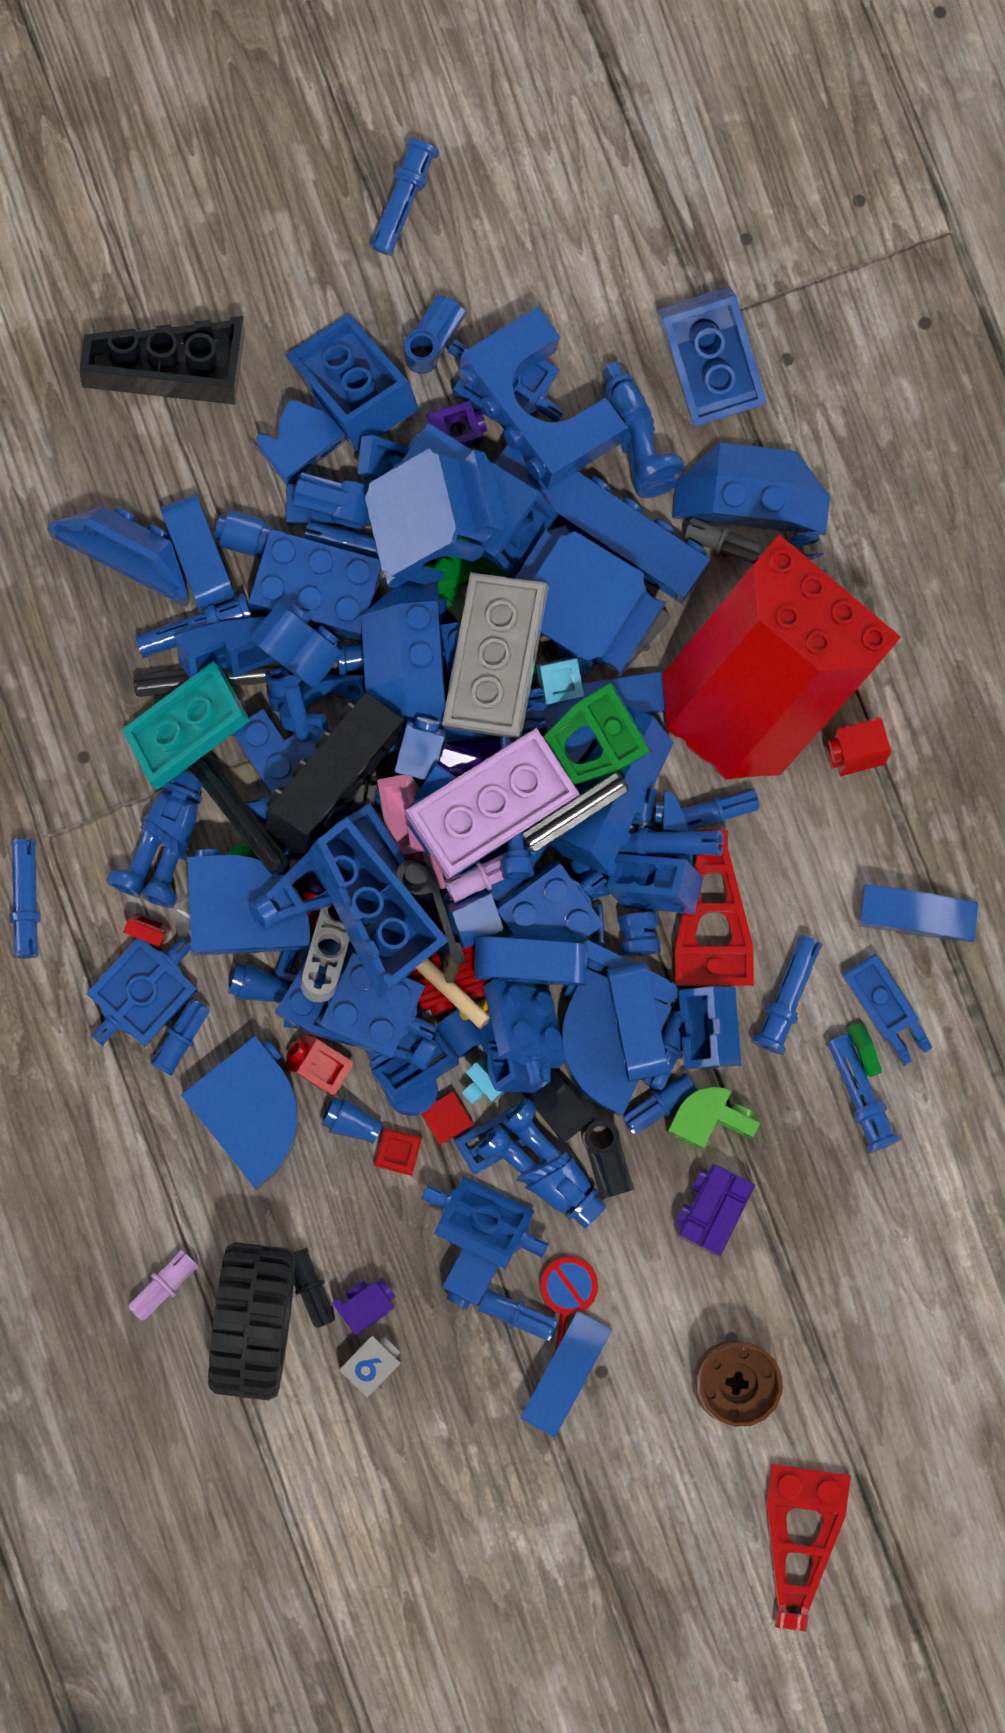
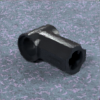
[582,1120,634,1199]

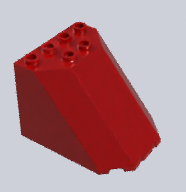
[661,534,901,780]

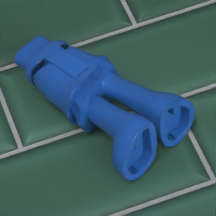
[602,362,685,498]
[106,771,203,909]
[476,1098,606,1228]

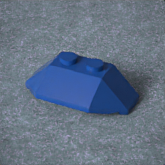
[672,443,830,536]
[47,506,190,608]
[361,581,446,728]

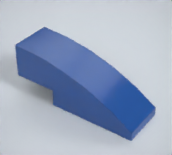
[175,617,276,679]
[858,884,978,942]
[520,1311,612,1438]

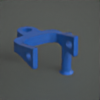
[265,667,367,741]

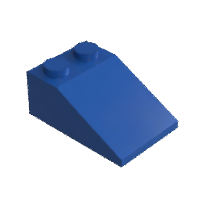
[656,286,767,427]
[286,314,419,451]

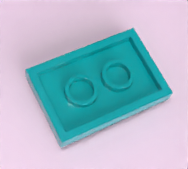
[122,661,250,790]

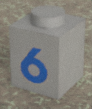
[339,1336,401,1398]

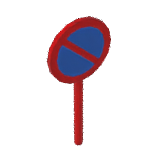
[540,1256,598,1352]

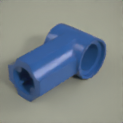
[404,295,466,374]
[292,473,369,529]

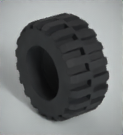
[208,1242,296,1401]

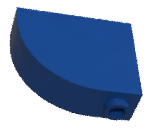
[187,849,312,956]
[560,969,672,1117]
[181,1036,299,1190]

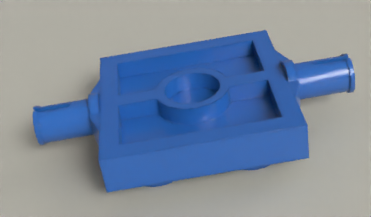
[447,328,565,424]
[496,860,607,943]
[86,937,198,1047]
[314,953,438,1058]
[483,979,567,1089]
[421,1176,549,1269]

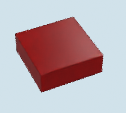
[123,913,171,947]
[421,1091,474,1146]
[374,1128,422,1177]

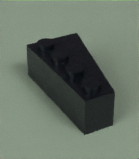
[79,316,245,405]
[267,692,404,861]

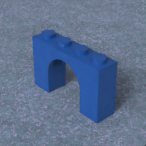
[459,307,628,489]

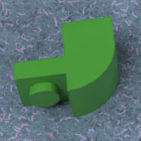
[667,1087,760,1150]

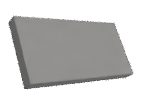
[442,573,549,739]

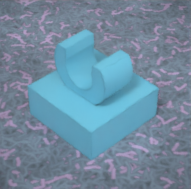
[536,656,584,704]
[462,1056,505,1104]

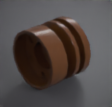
[692,1341,783,1427]

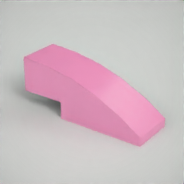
[377,774,451,890]

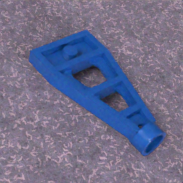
[249,804,406,931]
[275,946,440,1071]

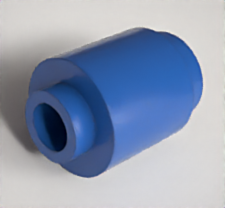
[214,510,274,557]

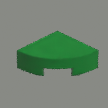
[848,1022,882,1077]

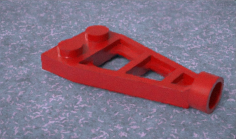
[674,829,754,987]
[766,1464,851,1632]

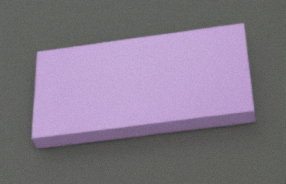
[404,728,580,879]

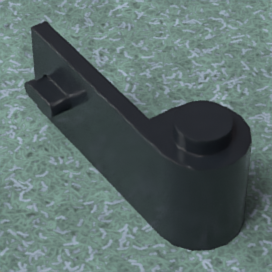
[395,860,465,983]

